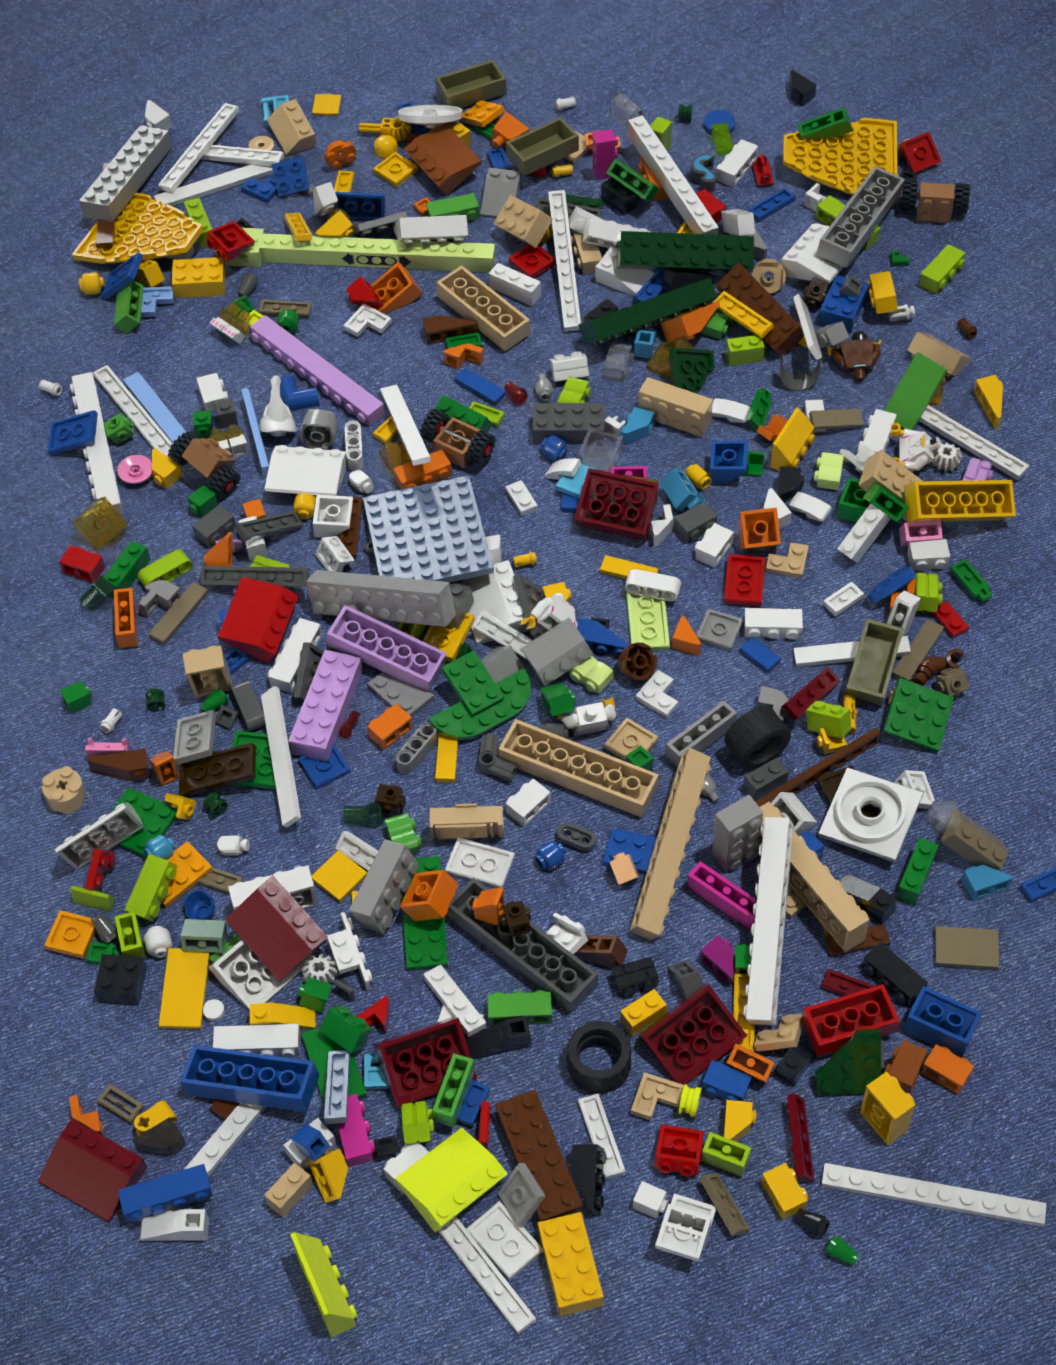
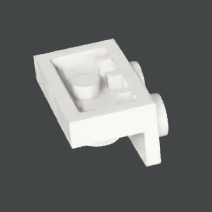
[315,536,354,572]
[895,770,937,809]
[546,913,588,954]

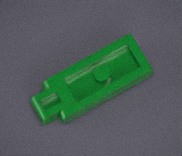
[746,387,772,431]
[949,559,992,602]

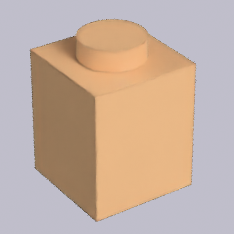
[610,852,639,885]

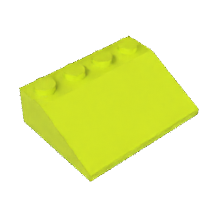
[394,1128,508,1233]
[290,1232,358,1338]

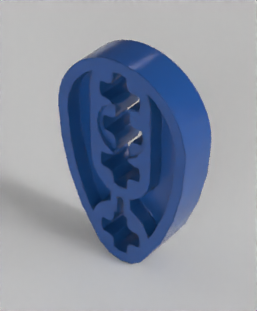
[867,565,916,604]

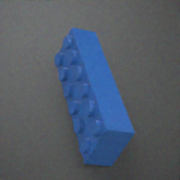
[180,1045,319,1112]

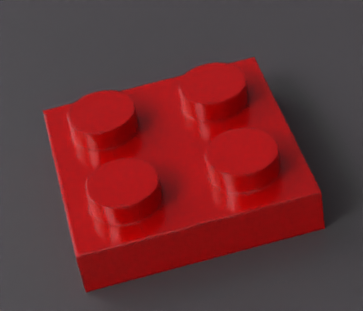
[899,131,942,173]
[508,245,556,279]

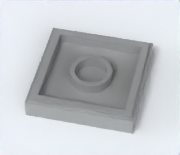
[696,609,744,652]
[498,1163,546,1227]

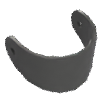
[780,354,822,391]

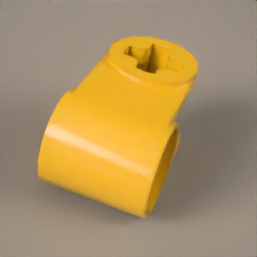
[134,1100,177,1140]

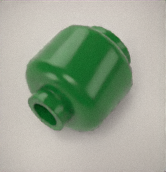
[276,309,300,334]

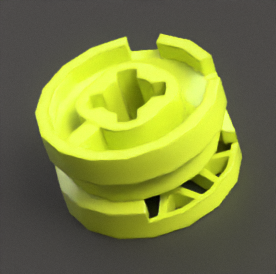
[678,1084,702,1118]

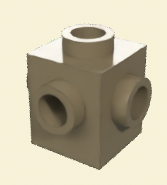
[936,668,970,697]

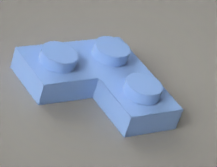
[140,287,174,317]

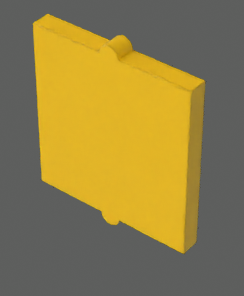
[312,93,341,117]

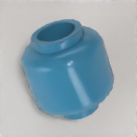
[143,835,175,860]

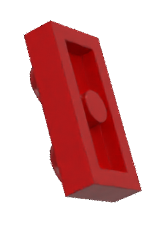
[931,601,969,639]

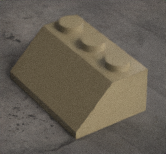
[941,808,1009,870]

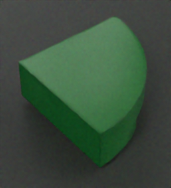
[890,250,910,267]

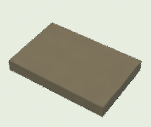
[935,926,999,970]

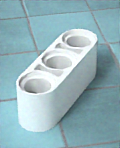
[345,421,364,471]
[624,569,682,601]

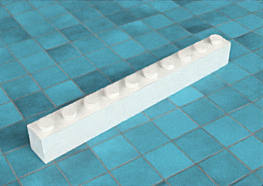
[627,115,719,235]
[70,372,123,519]
[744,817,794,1026]

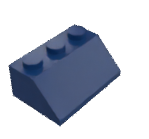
[335,192,385,220]
[903,986,982,1057]

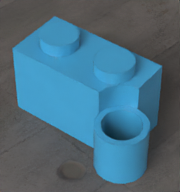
[660,468,706,511]

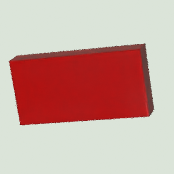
[479,1101,491,1150]

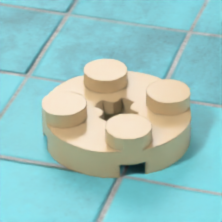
[752,259,786,294]

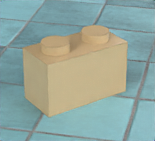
[264,1162,313,1218]

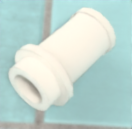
[555,96,576,111]
[39,379,62,396]
[100,708,123,733]

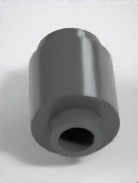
[540,723,569,739]

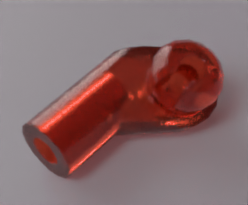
[339,710,360,739]

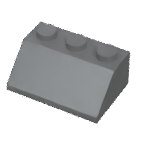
[521,617,593,686]

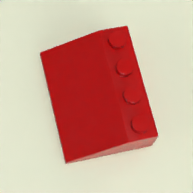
[217,577,299,664]

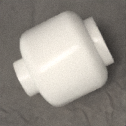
[144,926,173,958]

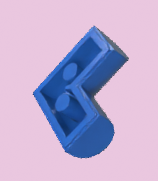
[280,376,320,411]

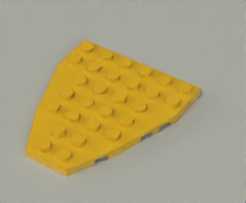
[783,118,898,203]
[72,193,203,264]

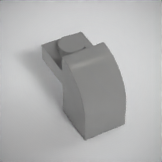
[139,580,181,618]
[758,686,788,721]

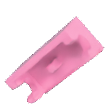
[85,738,130,757]

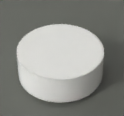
[203,999,225,1022]

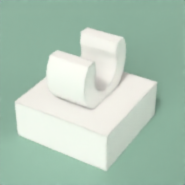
[604,416,625,440]

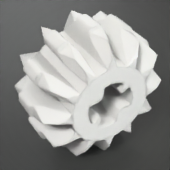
[932,442,962,472]
[302,953,338,983]

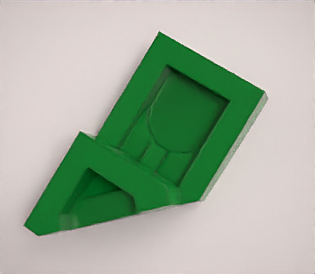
[86,941,120,965]

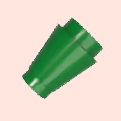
[200,688,229,712]
[825,1235,860,1266]

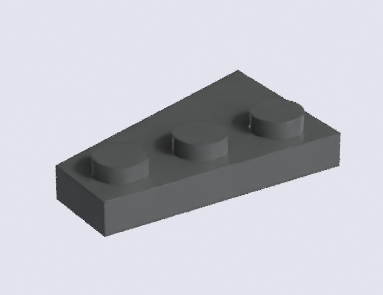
[293,642,324,703]

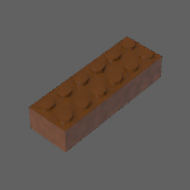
[714,262,804,356]
[495,1089,583,1222]

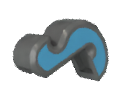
[690,154,717,192]

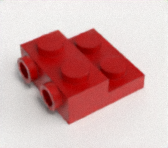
[206,221,255,262]
[654,1125,704,1177]

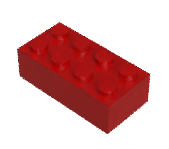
[802,984,900,1056]

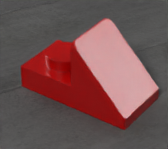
[356,996,390,1034]

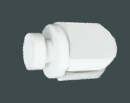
[888,304,915,322]
[349,470,374,493]
[217,835,250,856]

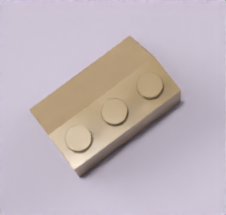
[267,99,316,157]
[907,332,972,377]

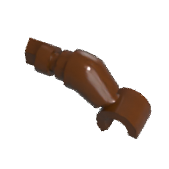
[912,649,964,686]

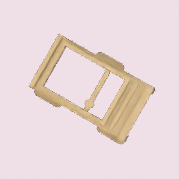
[430,804,504,840]

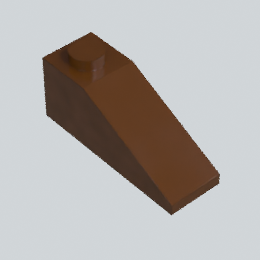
[422,315,478,345]
[87,748,151,781]
[573,935,628,967]

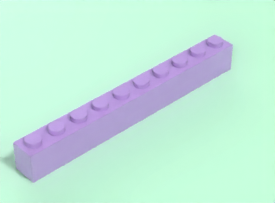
[250,315,385,427]

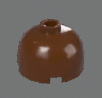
[618,642,657,681]

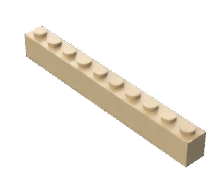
[629,748,711,941]

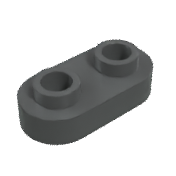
[557,823,596,851]

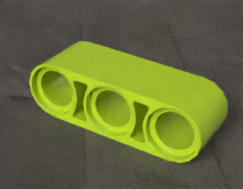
[137,549,193,587]

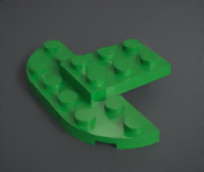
[428,650,531,740]

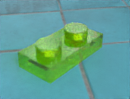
[711,123,733,156]

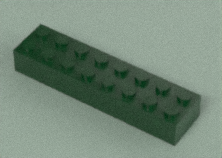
[616,231,754,273]
[578,278,717,346]

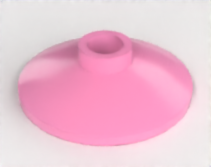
[117,455,153,484]

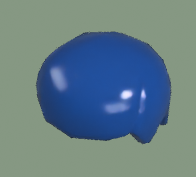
[183,890,216,920]

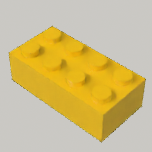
[538,1212,604,1317]

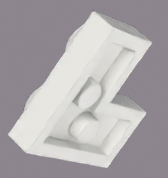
[344,303,392,337]
[635,670,678,718]

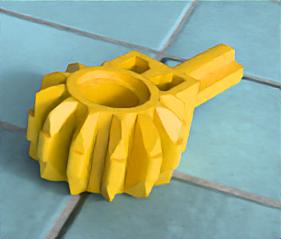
[359,116,412,142]

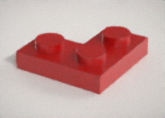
[85,849,116,890]

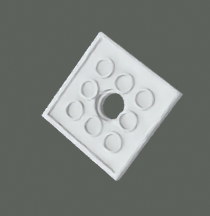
[819,768,923,862]

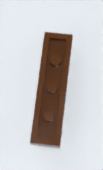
[339,497,363,560]

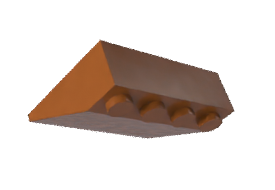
[404,124,482,196]

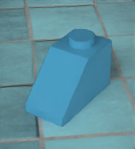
[962,865,1013,901]

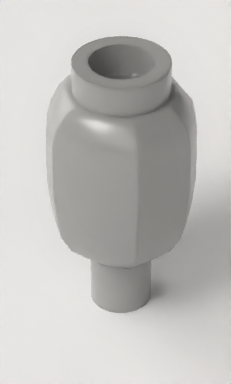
[535,373,553,402]
[700,773,720,803]

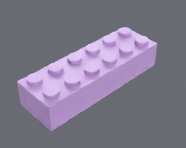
[326,605,447,692]
[288,650,363,762]

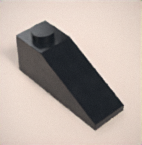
[661,268,717,292]
[840,874,897,925]

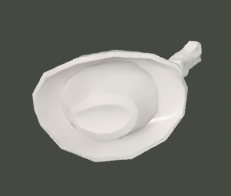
[259,376,297,437]

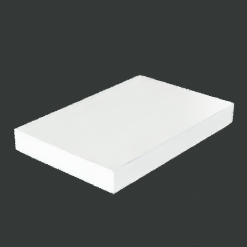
[445,837,515,888]
[466,1201,543,1280]

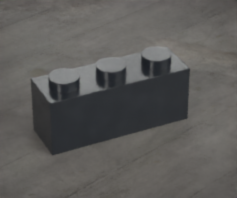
[862,942,928,1007]

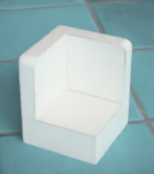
[804,183,826,212]

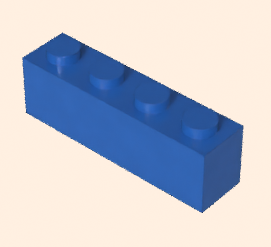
[118,1164,213,1222]

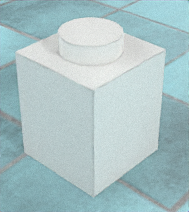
[633,1181,668,1219]

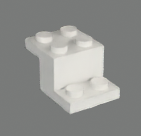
[655,1194,716,1262]

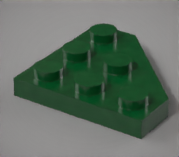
[669,348,715,393]
[815,1028,881,1095]

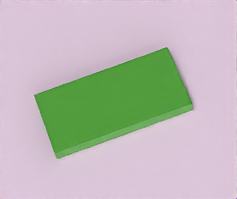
[884,352,948,430]

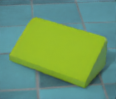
[70,886,115,912]

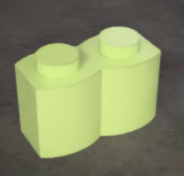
[814,452,844,490]
[569,656,613,694]

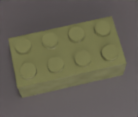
[435,59,507,108]
[506,117,579,176]
[845,618,904,706]

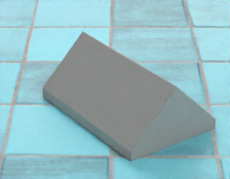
[481,646,524,683]

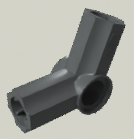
[479,733,518,782]

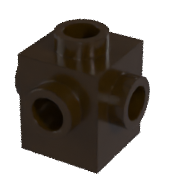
[803,278,829,308]
[375,784,406,815]
[500,901,531,937]

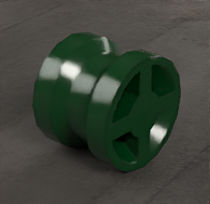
[678,104,692,121]
[145,688,166,712]
[203,792,228,817]

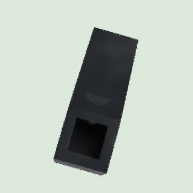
[465,1016,531,1058]
[571,1144,607,1215]

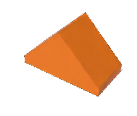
[672,616,701,656]

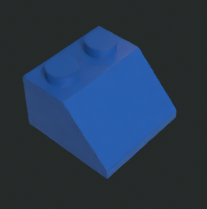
[710,441,748,483]

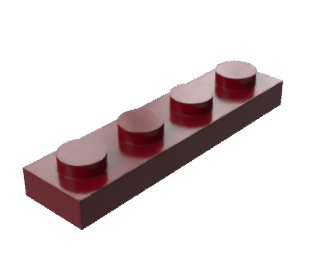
[781,667,840,721]
[786,1093,815,1184]

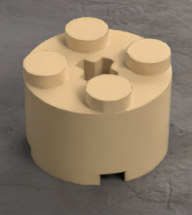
[42,766,86,814]

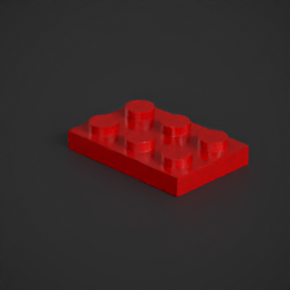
[724,554,766,606]

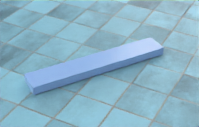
[123,372,186,444]
[241,388,269,479]

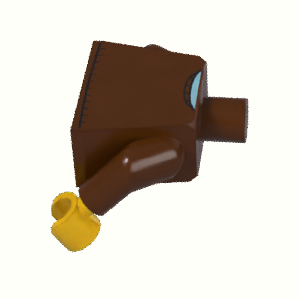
[827,338,881,381]

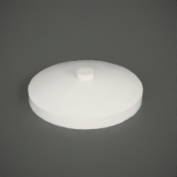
[398,105,462,128]

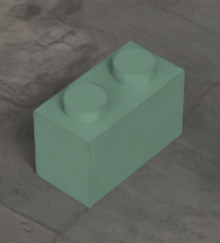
[180,919,228,953]

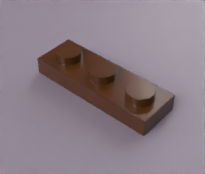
[824,924,891,957]

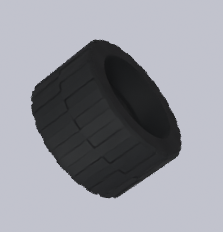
[724,706,791,769]
[567,1021,631,1094]

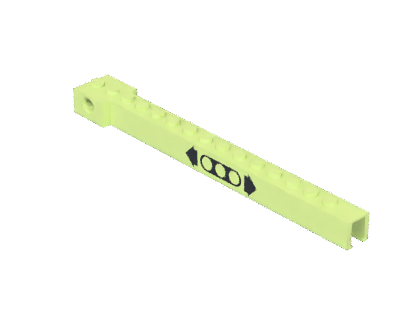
[227,228,495,273]

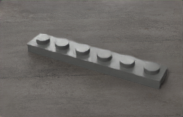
[201,566,309,587]

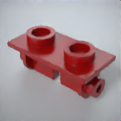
[753,154,774,186]

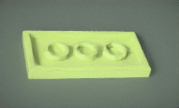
[626,591,670,651]

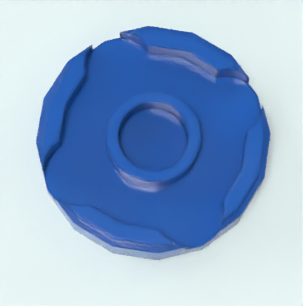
[703,110,736,136]

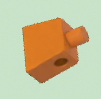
[491,112,530,149]

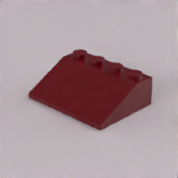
[574,468,659,541]
[225,875,328,982]
[638,984,747,1085]
[374,1017,477,1107]
[38,1119,147,1223]

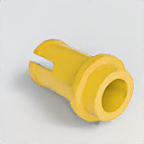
[551,164,573,178]
[513,551,537,568]

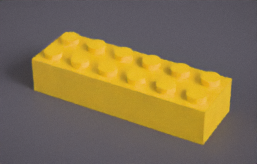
[904,480,1016,523]

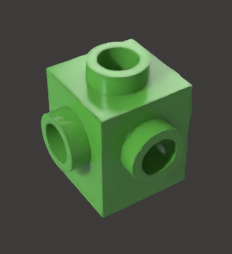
[103,413,135,445]

